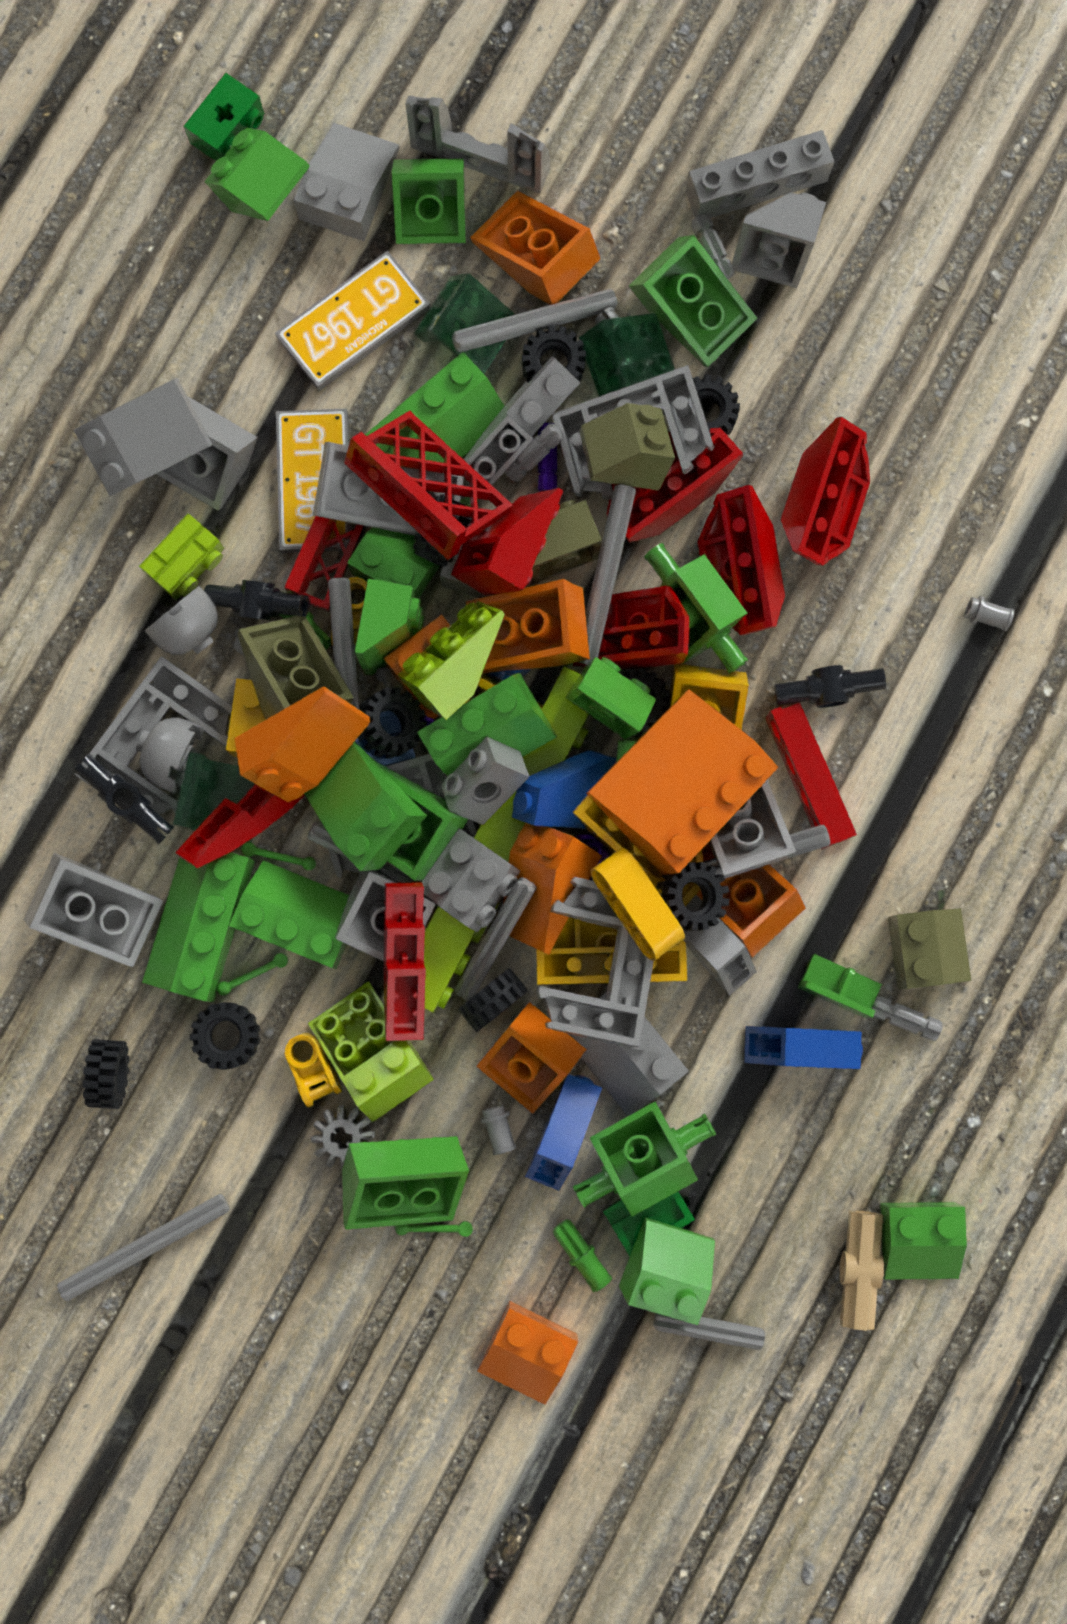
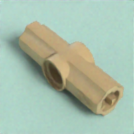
[840,1210,884,1331]

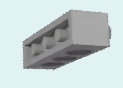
[685,130,835,218]

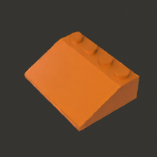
[586,689,779,875]

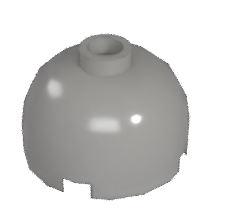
[145,586,218,655]
[136,718,204,794]

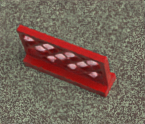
[344,411,513,560]

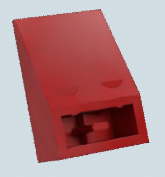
[451,488,563,595]

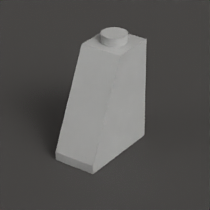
[683,895,757,996]

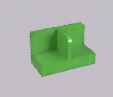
[798,954,882,1018]

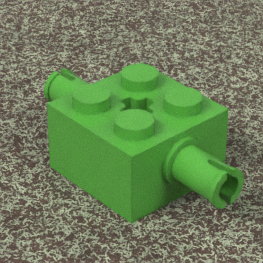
[644,543,748,674]
[573,1102,716,1217]

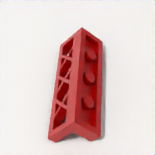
[284,516,366,612]
[765,702,857,850]

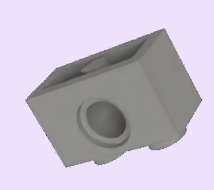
[441,737,529,825]

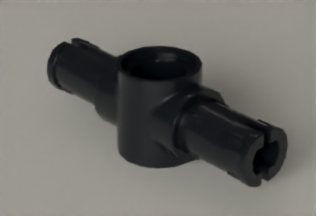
[204,580,310,620]
[774,665,886,708]
[73,753,174,845]

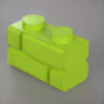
[139,513,225,601]

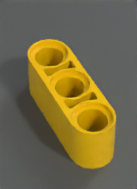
[591,848,685,961]

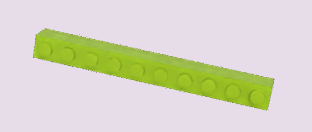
[424,666,591,1013]

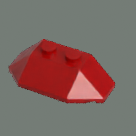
[780,417,870,566]
[606,428,743,542]
[697,485,785,636]
[573,586,689,670]

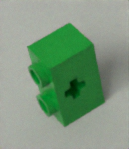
[183,73,265,162]

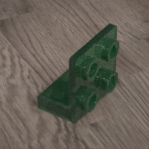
[413,273,516,374]
[579,313,675,397]
[173,752,255,843]

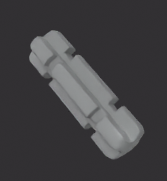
[691,214,734,279]
[505,424,564,482]
[872,996,942,1041]

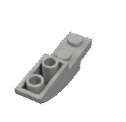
[464,356,580,485]

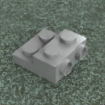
[422,828,520,932]

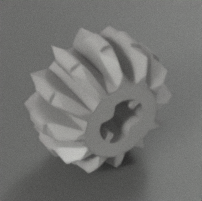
[311,1105,375,1169]

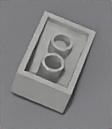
[294,123,400,241]
[74,378,213,496]
[708,780,797,879]
[23,853,163,967]

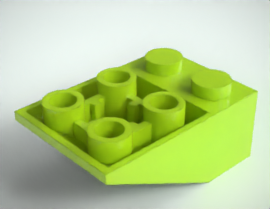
[398,601,505,720]
[308,981,434,1122]

